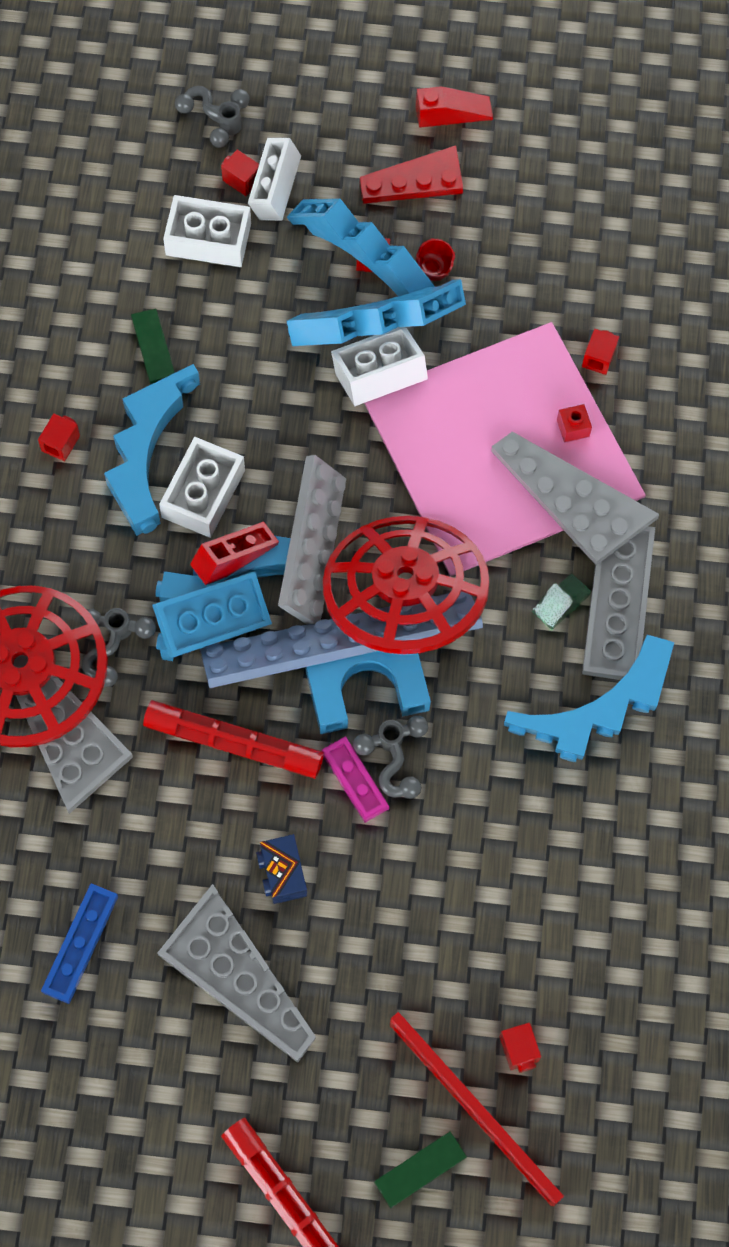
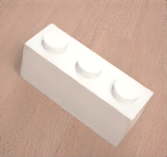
[248,138,301,221]

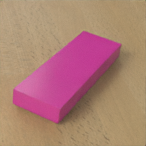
[321,736,389,823]

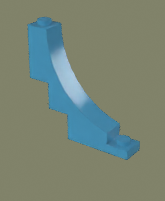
[287,199,435,296]
[287,279,466,346]
[104,364,200,536]

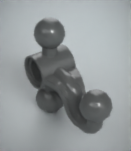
[175,86,250,148]
[80,608,156,687]
[353,716,428,799]

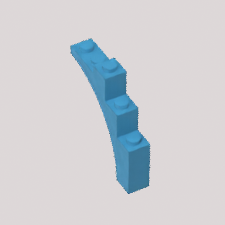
[156,536,291,661]
[504,635,674,762]

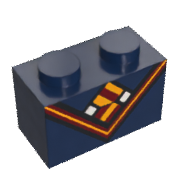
[256,834,307,904]

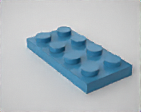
[152,571,272,658]

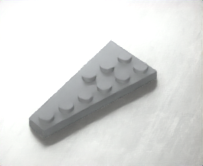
[491,432,659,566]
[14,655,133,814]
[158,884,316,1063]

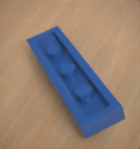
[41,883,118,1004]

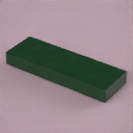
[131,308,175,385]
[374,1131,467,1209]

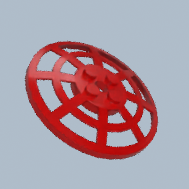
[323,516,489,654]
[0,586,108,747]

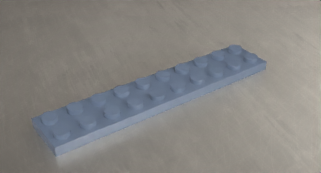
[200,591,483,688]

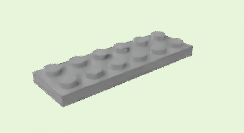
[278,455,346,625]
[582,526,655,680]

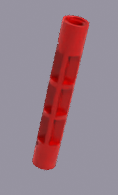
[143,700,324,779]
[221,1118,339,1247]

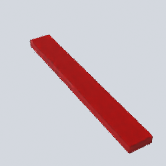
[390,1012,564,1207]

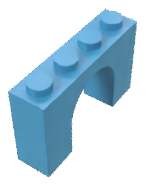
[306,651,431,734]

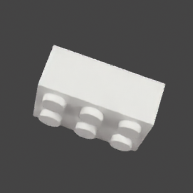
[164,195,251,267]
[331,327,428,406]
[159,437,245,538]

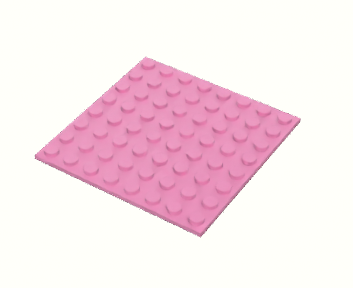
[364,322,646,577]

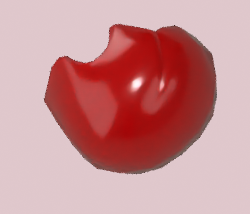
[415,238,455,281]

